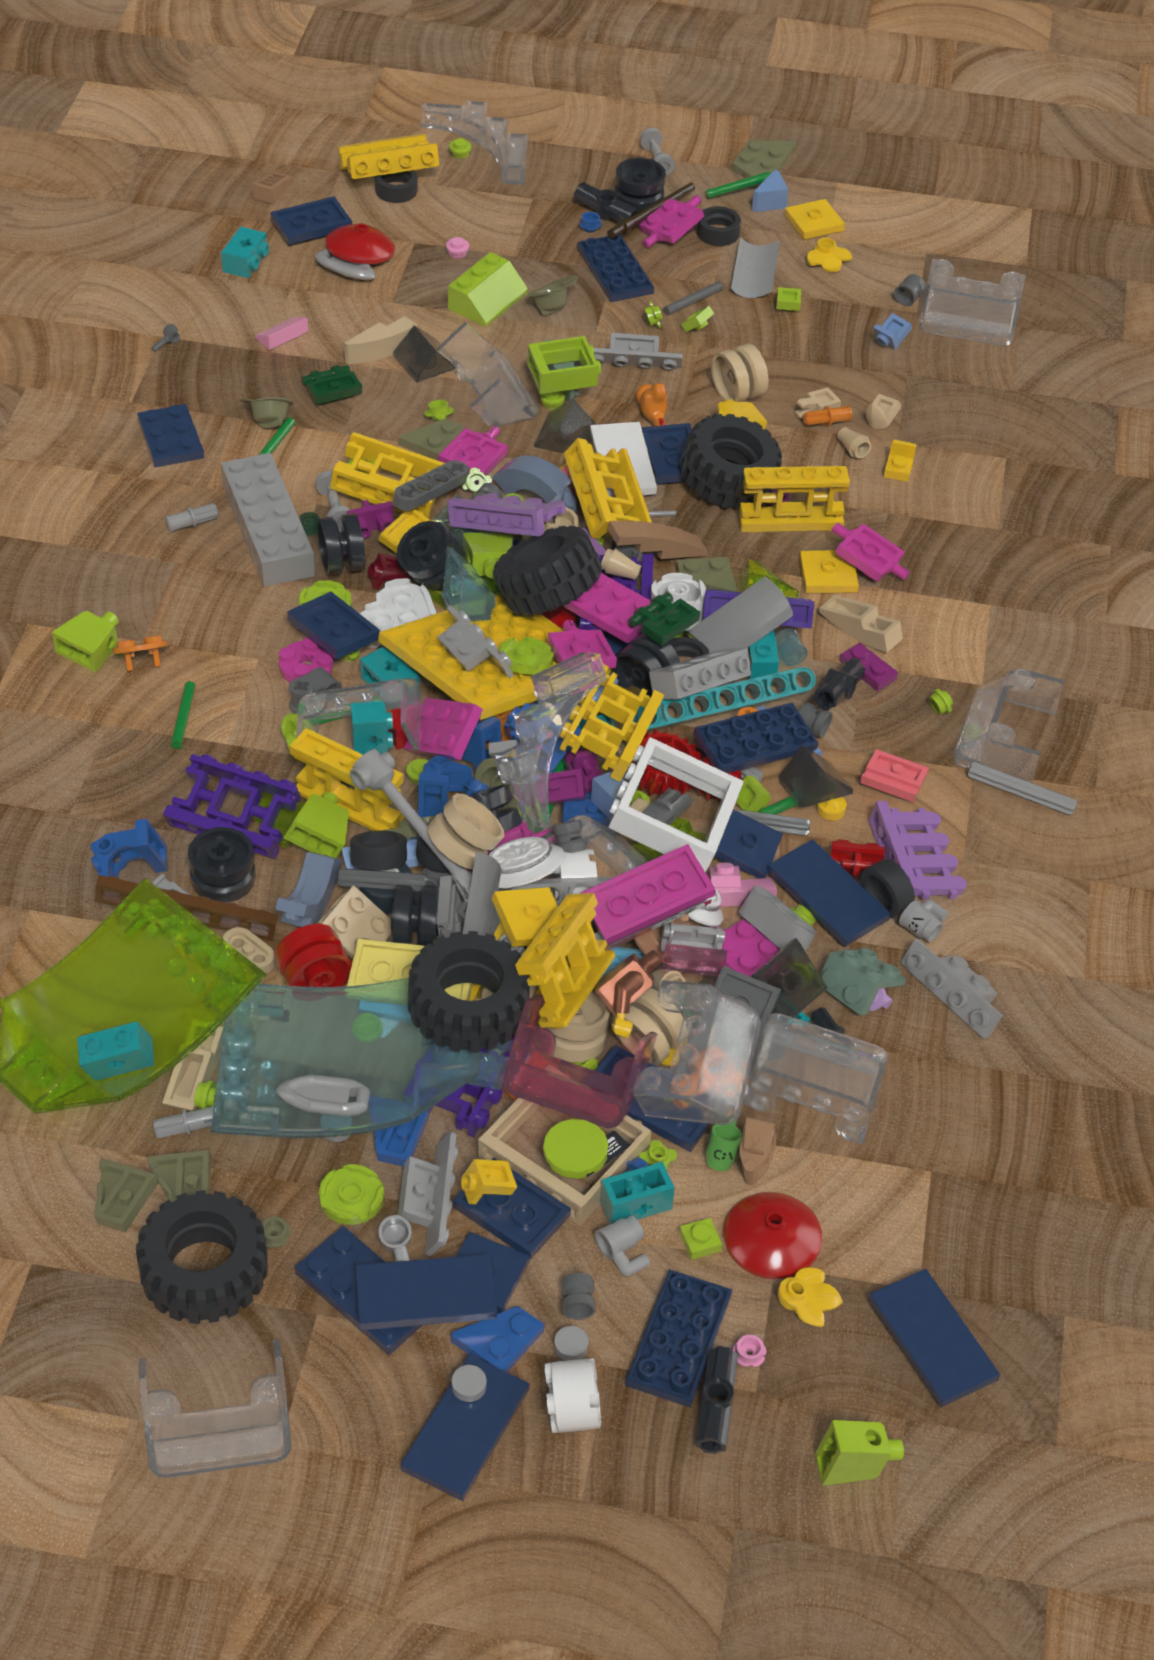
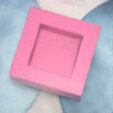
[710,863,741,887]

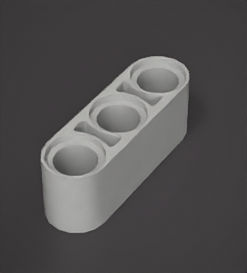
[739,886,817,959]

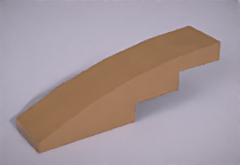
[607,521,708,559]

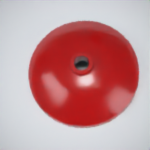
[325,223,395,264]
[724,1192,822,1279]

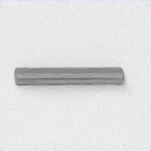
[968,762,1077,815]

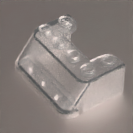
[919,259,1026,346]
[633,980,761,1125]
[743,1013,888,1144]

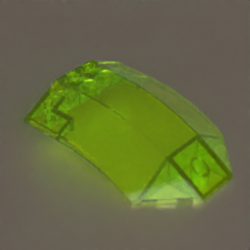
[0,878,266,1114]

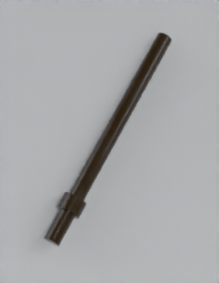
[607,182,695,239]

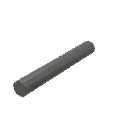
[663,281,723,316]

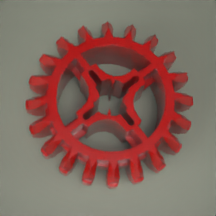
[629,729,701,796]

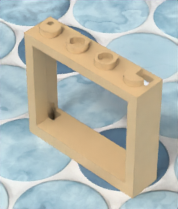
[478,1066,652,1226]

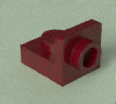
[368,553,412,590]

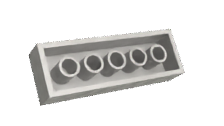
[221,453,315,587]

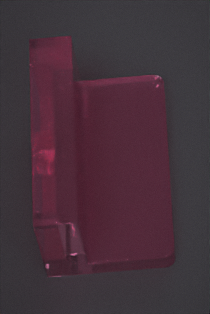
[661,943,727,976]

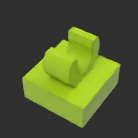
[736,776,772,812]

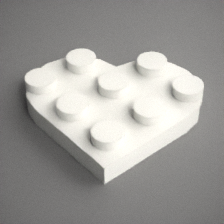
[360,578,436,648]

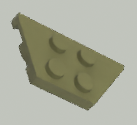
[732,140,797,185]

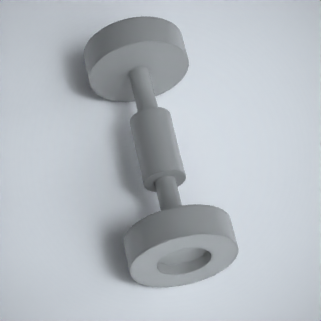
[640,127,675,176]
[315,471,350,521]

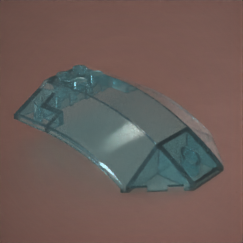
[211,977,479,1138]

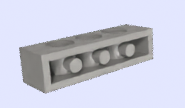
[649,648,751,699]

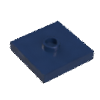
[714,810,783,879]
[456,1232,530,1313]

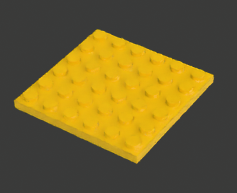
[378,593,611,720]

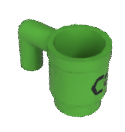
[706,1114,743,1171]

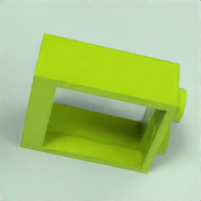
[527,336,601,394]

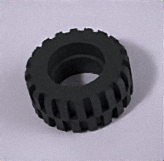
[680,414,782,509]
[493,525,602,616]
[408,931,530,1053]
[136,1190,268,1324]

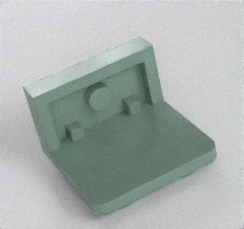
[816,948,906,1015]

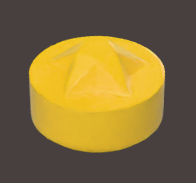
[817,793,847,821]

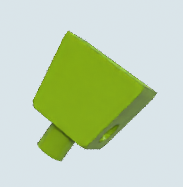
[463,532,514,579]
[52,611,119,673]
[283,792,349,858]
[815,1420,904,1486]

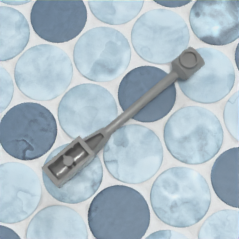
[350,749,502,935]

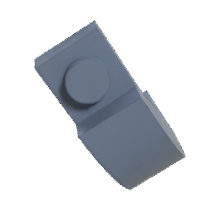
[492,456,581,513]
[275,852,342,927]

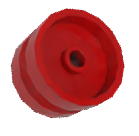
[274,923,352,1001]

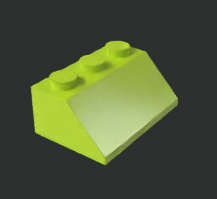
[448,252,528,327]

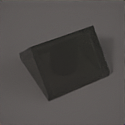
[393,326,459,383]
[534,399,596,454]
[778,745,853,808]
[752,938,827,1025]

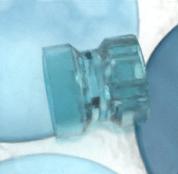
[775,628,808,666]

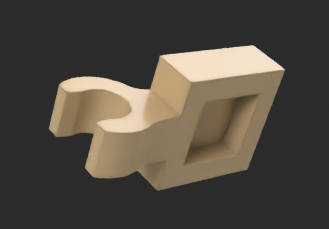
[795,387,841,419]

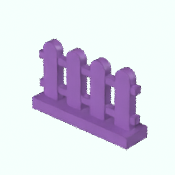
[448,493,566,536]
[868,801,967,899]

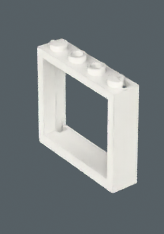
[608,737,744,872]

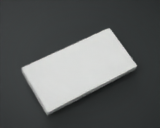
[590,422,657,498]

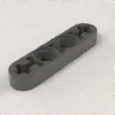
[392,460,469,511]

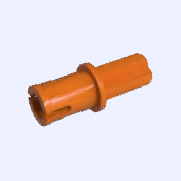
[803,405,852,426]

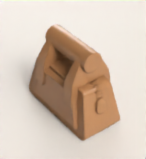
[739,1117,776,1185]

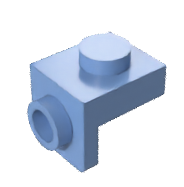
[873,313,912,350]

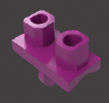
[346,499,394,539]
[563,748,603,793]

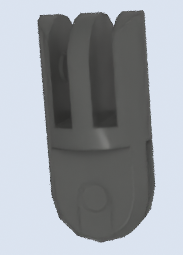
[642,788,692,825]

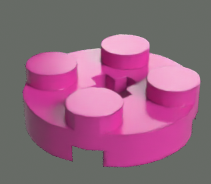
[279,637,334,683]

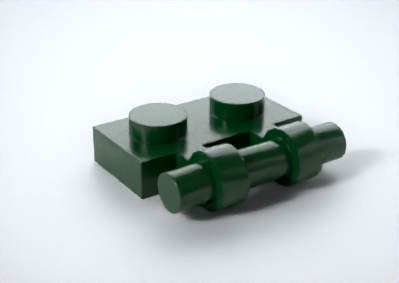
[301,365,362,405]
[628,592,700,646]

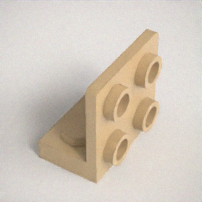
[317,885,393,958]

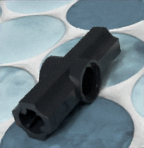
[574,182,640,222]
[814,657,866,711]
[696,1346,738,1454]

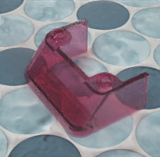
[503,993,658,1128]

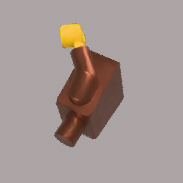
[595,949,665,1038]

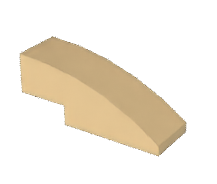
[344,316,418,364]
[819,595,903,653]
[162,1020,228,1111]

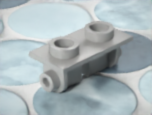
[661,922,725,957]

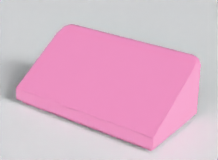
[255,317,308,350]
[715,878,777,907]

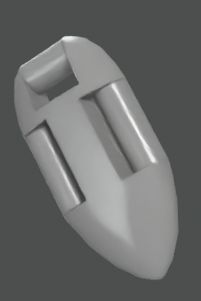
[316,249,375,280]
[276,1074,371,1116]

